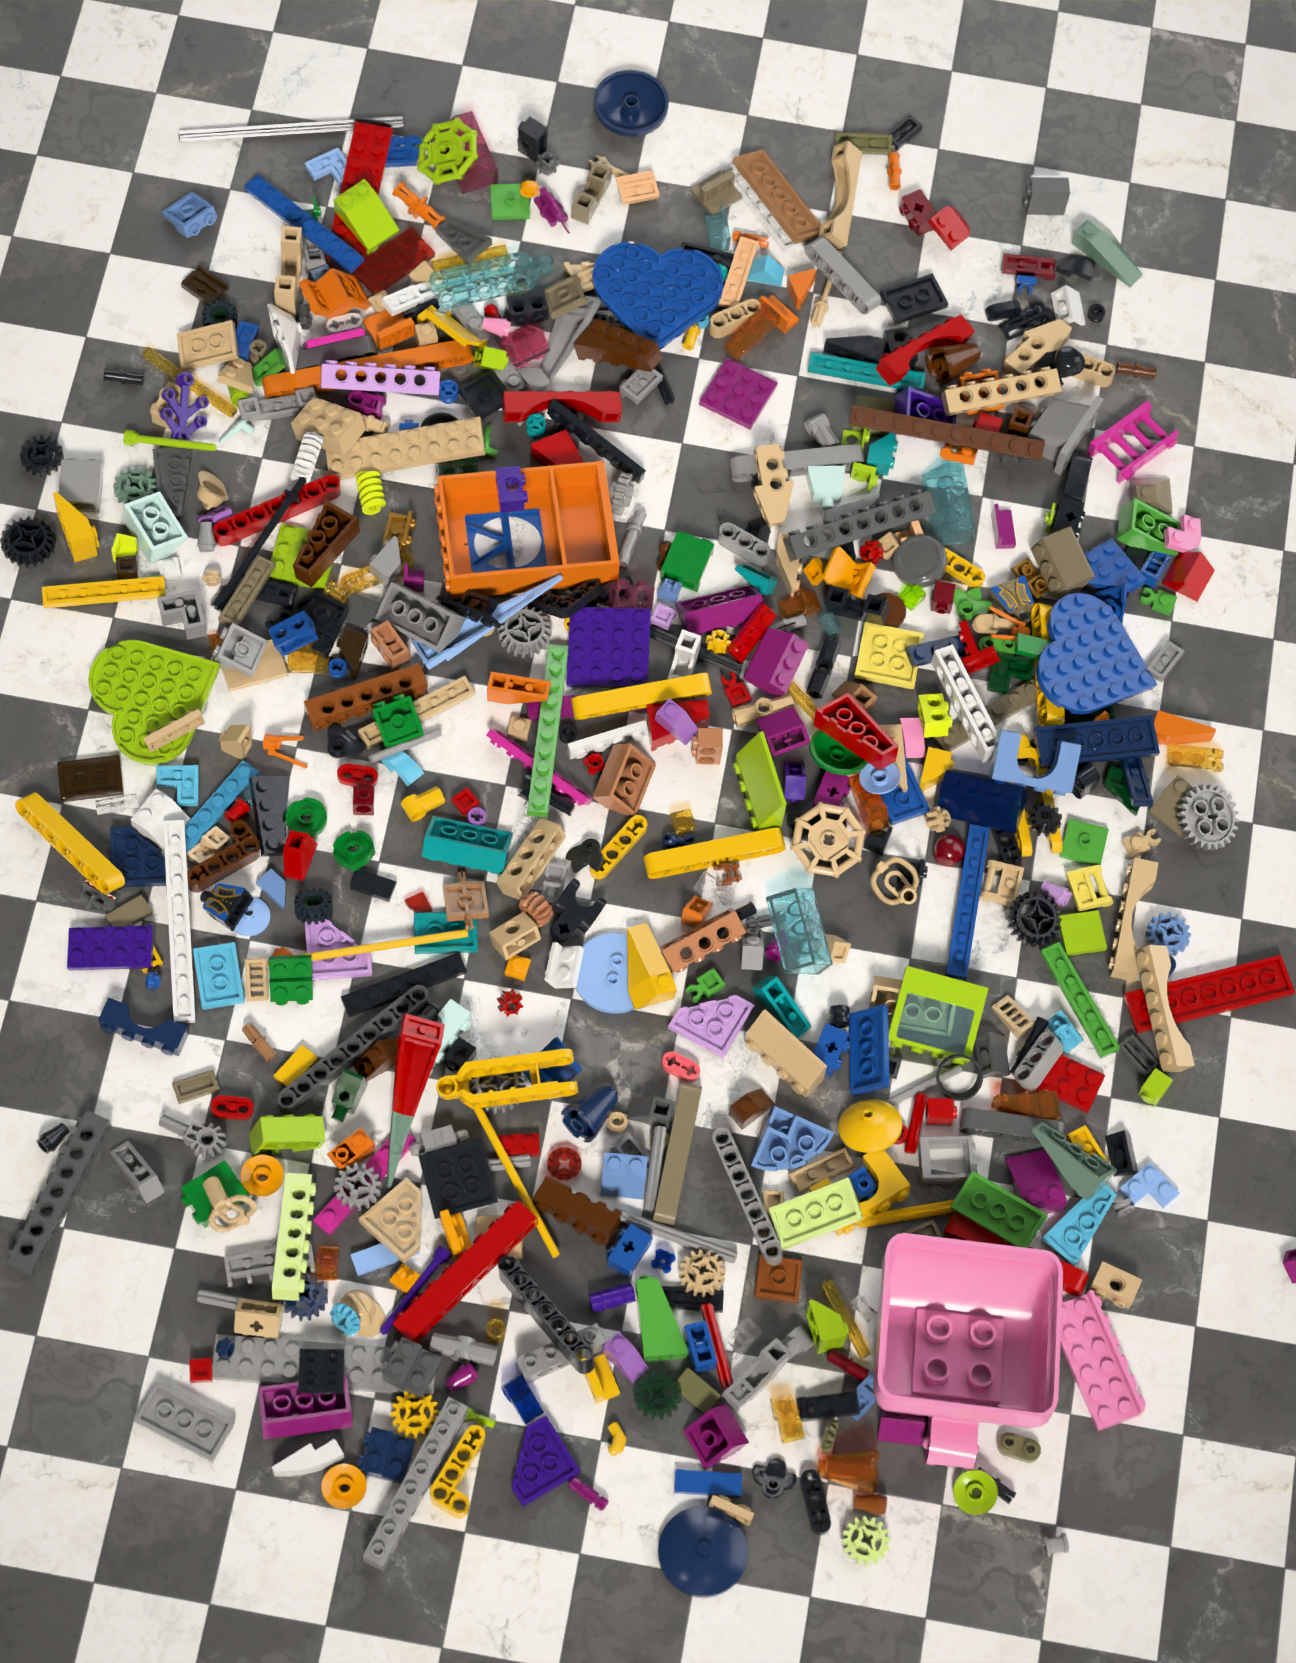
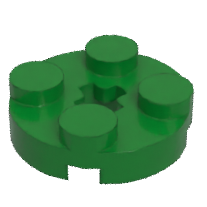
[286,797,327,839]
[333,830,376,871]

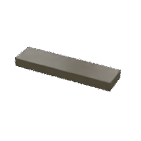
[218,555,276,626]

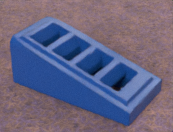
[1140,551,1172,589]

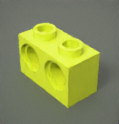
[917,693,952,738]

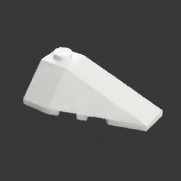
[267,304,302,374]

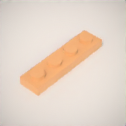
[719,236,759,308]

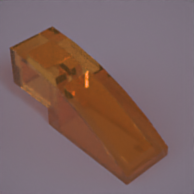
[724,303,780,360]

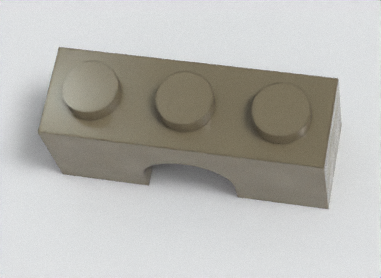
[571,162,612,225]

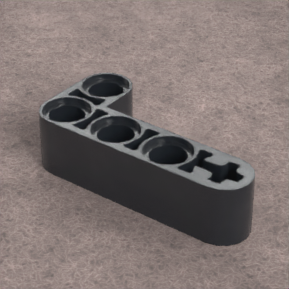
[1030,738,1100,799]

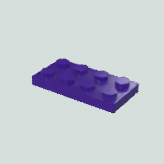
[67,925,154,971]

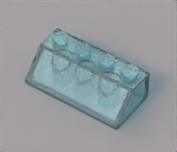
[921,462,976,545]
[766,888,833,975]

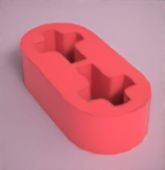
[662,1052,700,1083]

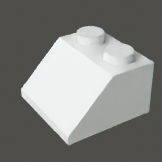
[131,789,191,850]

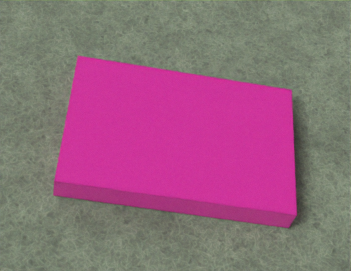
[303,328,365,350]

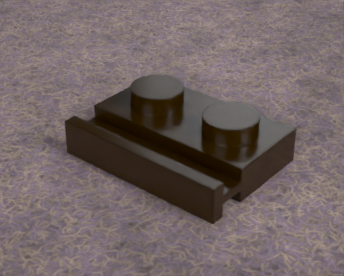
[181,265,229,306]

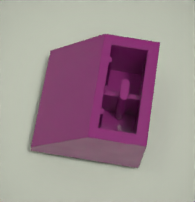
[755,706,810,758]

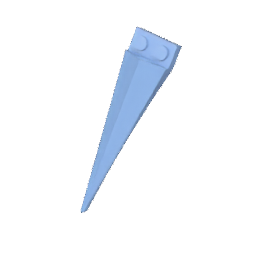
[411,575,563,670]

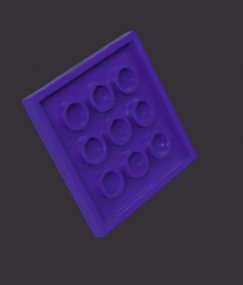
[566,607,651,688]

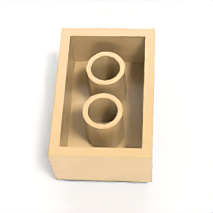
[291,396,366,456]

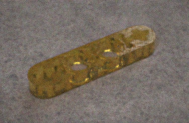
[341,552,414,595]

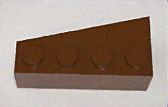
[573,318,662,372]
[533,1176,622,1246]

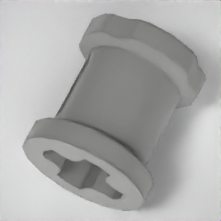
[1042,1533,1069,1557]

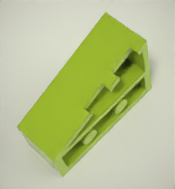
[249,1114,326,1157]

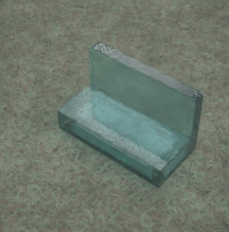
[704,206,731,251]

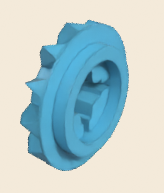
[329,1303,360,1337]

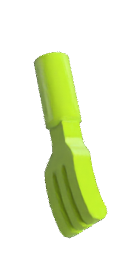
[465,1407,496,1429]

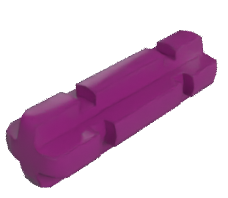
[568,1476,609,1511]

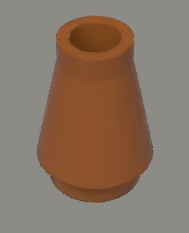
[854,1494,888,1516]

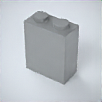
[59,458,103,512]

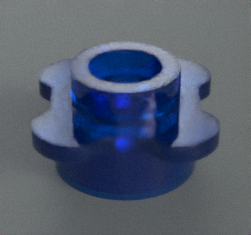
[651,1249,676,1274]

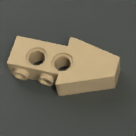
[1002,319,1072,385]
[752,443,794,527]

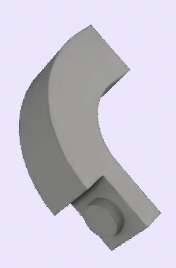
[722,1338,792,1411]

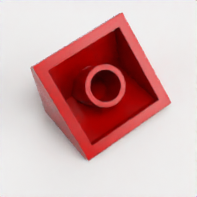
[1162,552,1215,602]

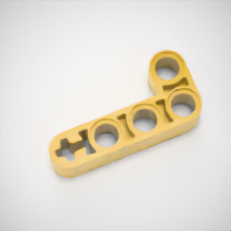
[430,1425,485,1519]

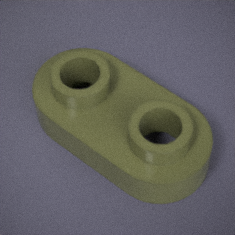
[996,1432,1041,1463]

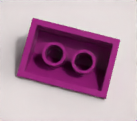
[743,628,809,698]

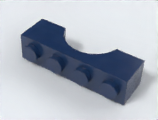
[98,997,189,1056]

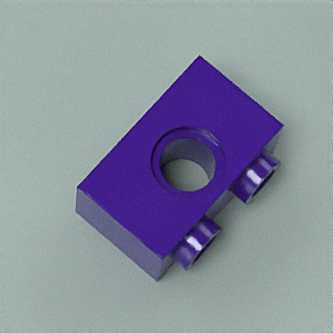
[495,466,528,513]

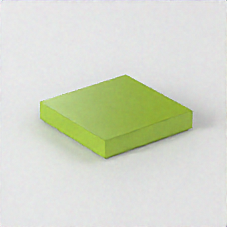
[1058,910,1107,956]

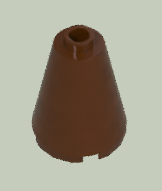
[926,343,981,385]

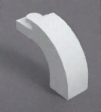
[667,629,701,702]

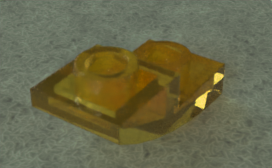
[770,1393,805,1443]

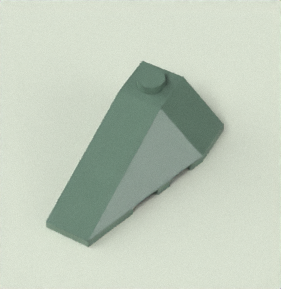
[1071,219,1143,288]
[1032,1122,1117,1200]

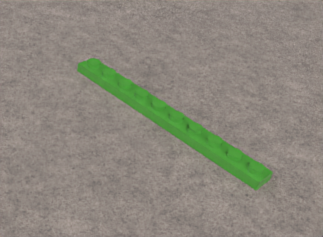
[527,644,568,817]

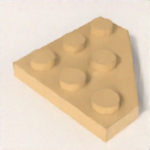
[359,1178,422,1263]

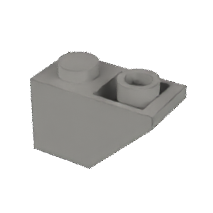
[369,536,401,586]
[740,928,764,970]

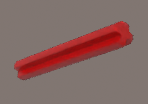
[700,1303,734,1389]

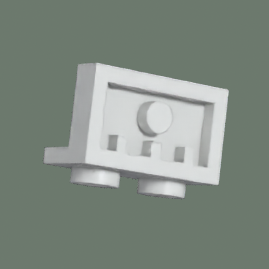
[545,942,584,989]

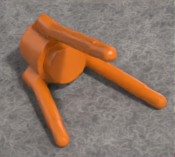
[988,606,1030,641]
[263,734,308,768]

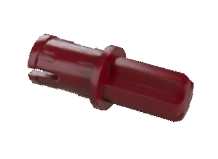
[826,1349,870,1382]

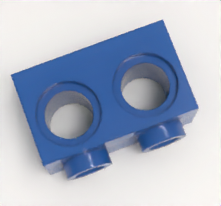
[269,610,319,657]

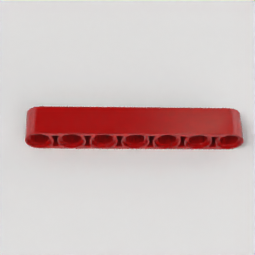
[213,474,341,546]
[943,1213,1089,1296]

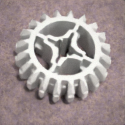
[290,431,323,485]

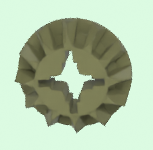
[820,1419,839,1455]

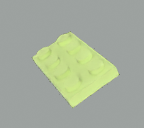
[768,1177,864,1250]

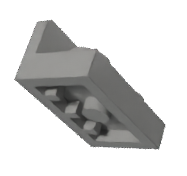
[619,369,663,404]

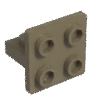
[691,170,742,216]

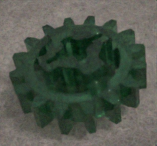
[634,1371,682,1421]

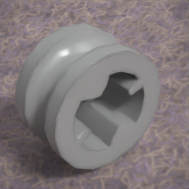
[1113,1198,1135,1217]

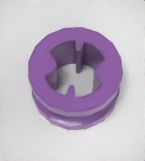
[468,807,486,826]

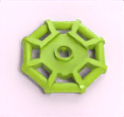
[417,118,478,185]

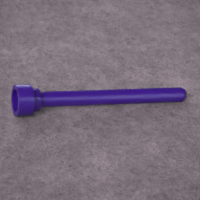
[380,1245,452,1335]

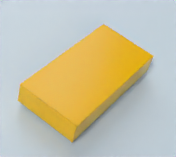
[274,1045,318,1087]

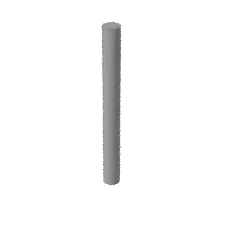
[369,729,442,763]
[885,1064,962,1106]

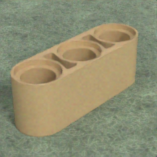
[709,299,761,338]
[1072,353,1115,387]

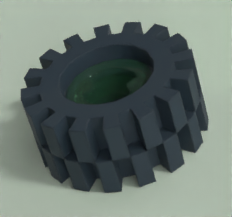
[202,299,238,329]
[294,887,333,925]

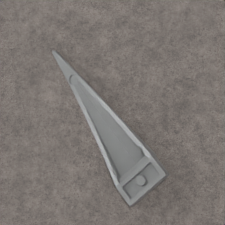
[517,296,601,427]

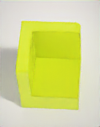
[112,533,138,562]

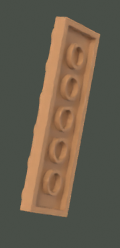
[732,149,820,244]

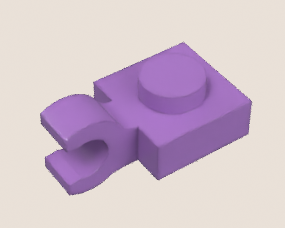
[196,504,233,524]

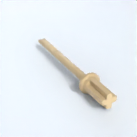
[810,250,842,328]

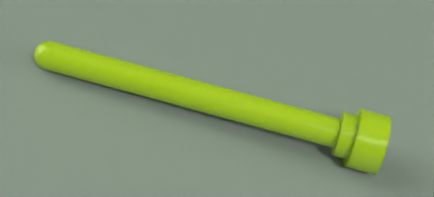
[123,430,217,451]

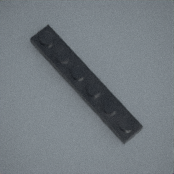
[547,399,646,484]
[341,952,467,1018]

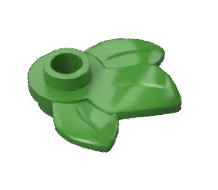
[953,587,992,620]

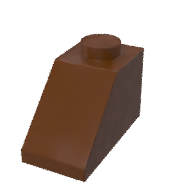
[729,1088,775,1130]

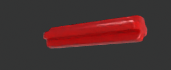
[904,1093,927,1154]

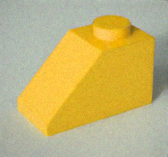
[919,747,954,792]

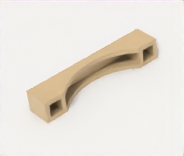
[818,141,862,250]
[1108,857,1159,982]
[1135,945,1195,1072]

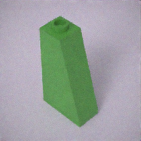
[635,1275,688,1362]

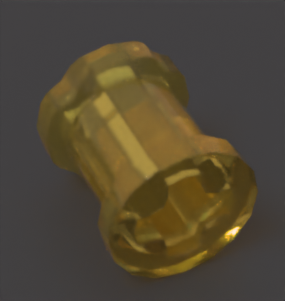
[323,581,350,603]
[486,1318,506,1344]

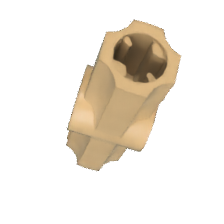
[731,694,795,727]

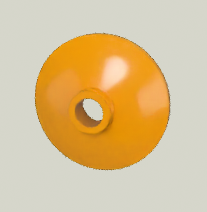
[240,1155,284,1197]
[322,1464,367,1509]

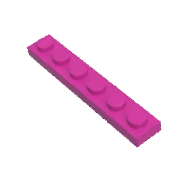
[486,729,594,806]
[313,1133,417,1236]

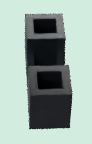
[824,585,891,626]

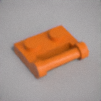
[940,443,978,465]

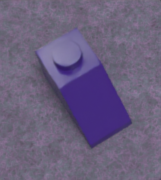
[783,762,806,802]

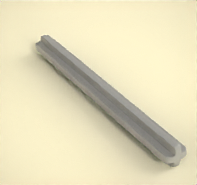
[618,1208,738,1263]

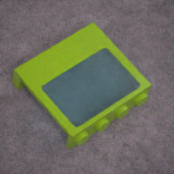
[889,966,989,1065]

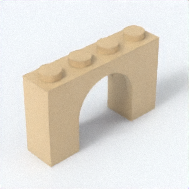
[274,226,304,319]

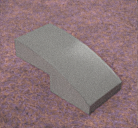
[541,862,567,904]

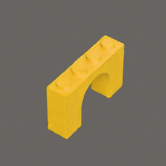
[809,1150,910,1236]

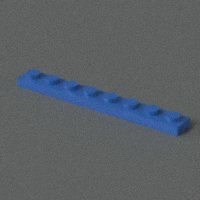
[244,174,364,273]
[945,824,990,981]

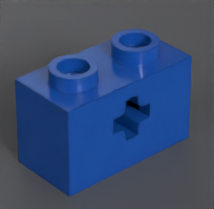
[813,1024,851,1077]
[606,1224,653,1278]
[683,1320,718,1374]

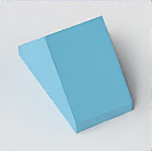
[747,254,785,286]

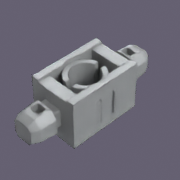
[409,1125,469,1157]

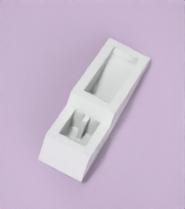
[272,1439,344,1477]

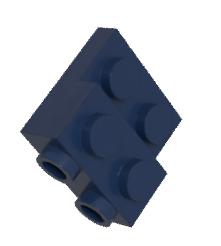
[357,1427,416,1484]

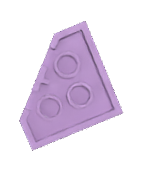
[305,919,372,981]
[668,995,755,1059]

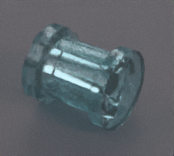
[818,612,843,639]

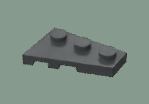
[435,218,492,264]

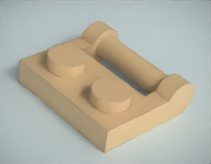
[979,860,1024,907]

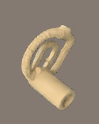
[870,856,919,906]
[203,1177,257,1232]

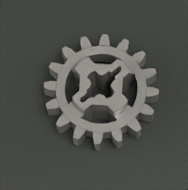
[610,472,634,516]
[334,1163,381,1211]

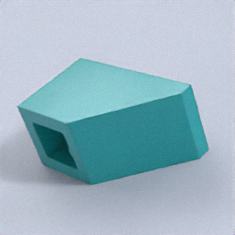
[866,433,898,476]

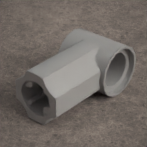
[804,413,840,448]
[781,1325,815,1361]

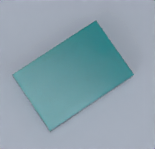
[414,912,478,954]

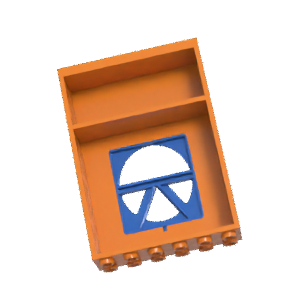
[434,461,620,599]

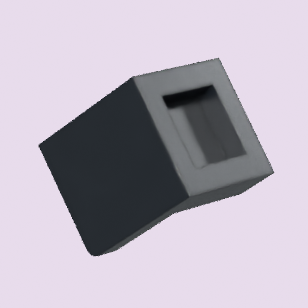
[863,826,893,856]

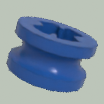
[328,658,347,679]

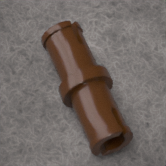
[1116,361,1157,379]

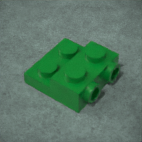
[370,693,424,749]
[268,955,313,1006]

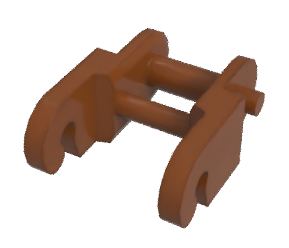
[713,863,742,887]

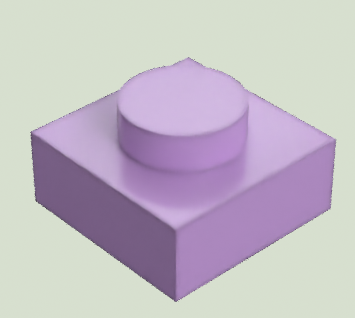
[651,603,677,630]

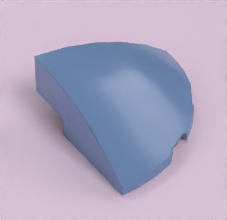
[750,1106,834,1171]

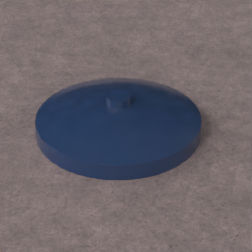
[594,70,669,137]
[658,1506,748,1598]

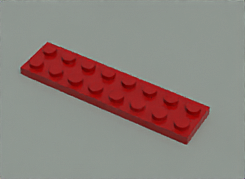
[326,122,393,265]
[1123,955,1295,1034]

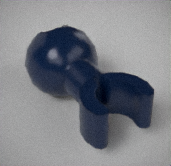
[662,832,695,848]

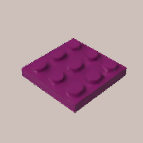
[699,358,778,430]

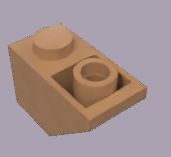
[831,681,878,714]

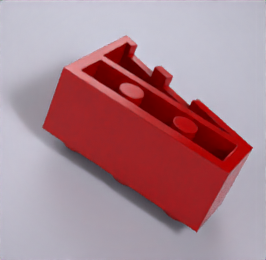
[645,699,710,752]

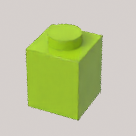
[1138,1068,1173,1106]

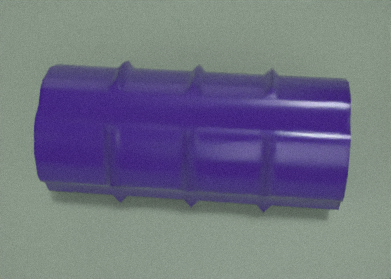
[588,1283,636,1313]

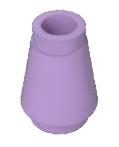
[1040,880,1072,907]

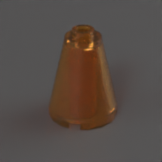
[818,1450,880,1495]

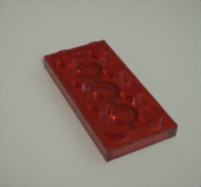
[352,227,435,296]

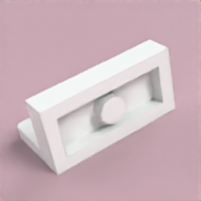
[1051,285,1086,326]

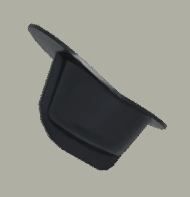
[1039,346,1085,379]

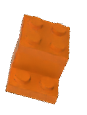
[299,268,371,319]

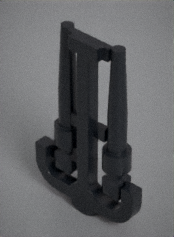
[998,300,1054,341]

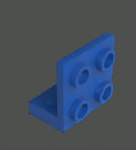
[522,1037,582,1083]

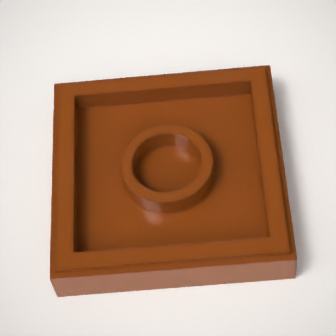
[754,1254,803,1304]

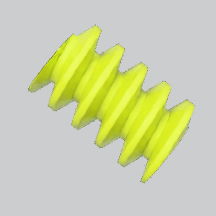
[355,471,386,515]

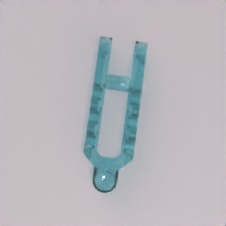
[429,251,555,309]

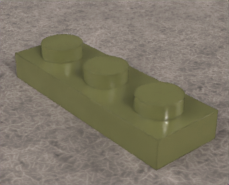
[835,132,892,155]

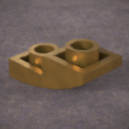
[1011,558,1050,600]

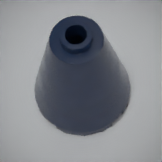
[561,1086,618,1143]

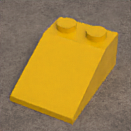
[53,492,100,562]

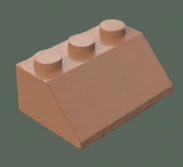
[593,743,656,817]

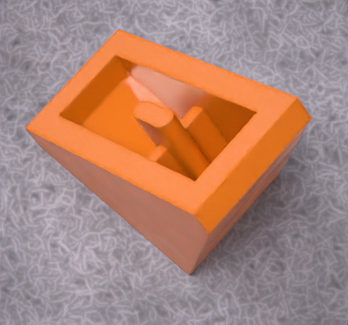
[786,269,817,310]
[681,895,713,928]

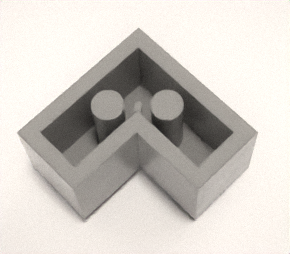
[157,589,207,640]

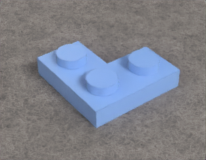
[305,148,347,187]
[1118,1162,1180,1209]

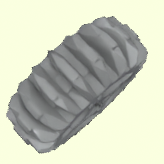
[497,605,552,658]
[468,1056,526,1114]

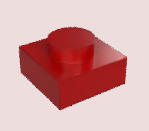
[451,787,480,817]
[189,1358,213,1383]

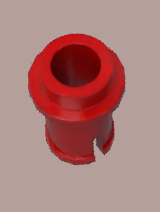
[484,304,503,319]

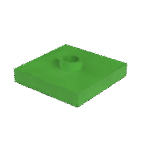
[490,184,530,220]
[1060,819,1109,866]

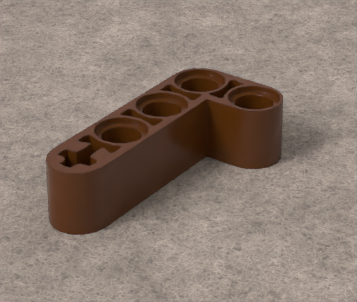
[187,820,260,893]

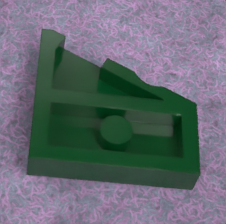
[1104,766,1149,816]

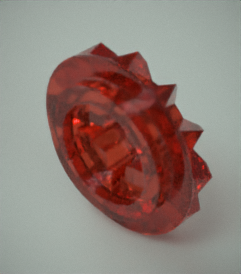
[547,1147,582,1181]

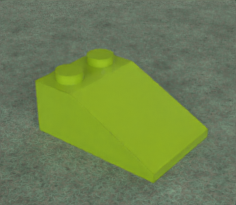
[334,179,400,252]

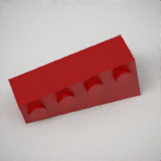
[813,693,899,770]

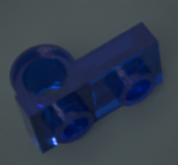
[501,1374,544,1424]

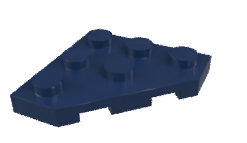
[110,827,166,888]

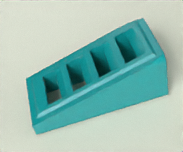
[734,564,778,596]

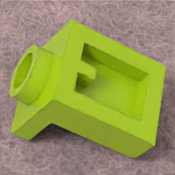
[850,462,879,493]

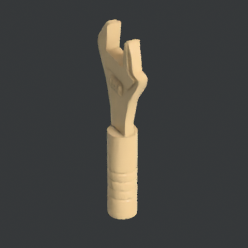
[589,155,629,177]

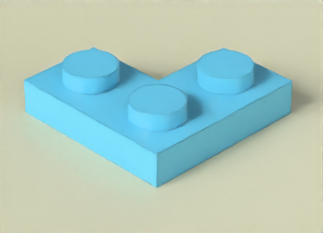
[156,765,199,806]

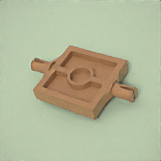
[442,871,489,930]

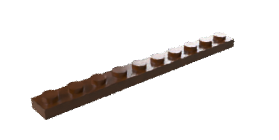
[848,405,1045,461]

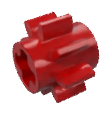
[859,540,884,564]
[497,989,524,1017]

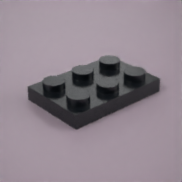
[880,273,949,325]

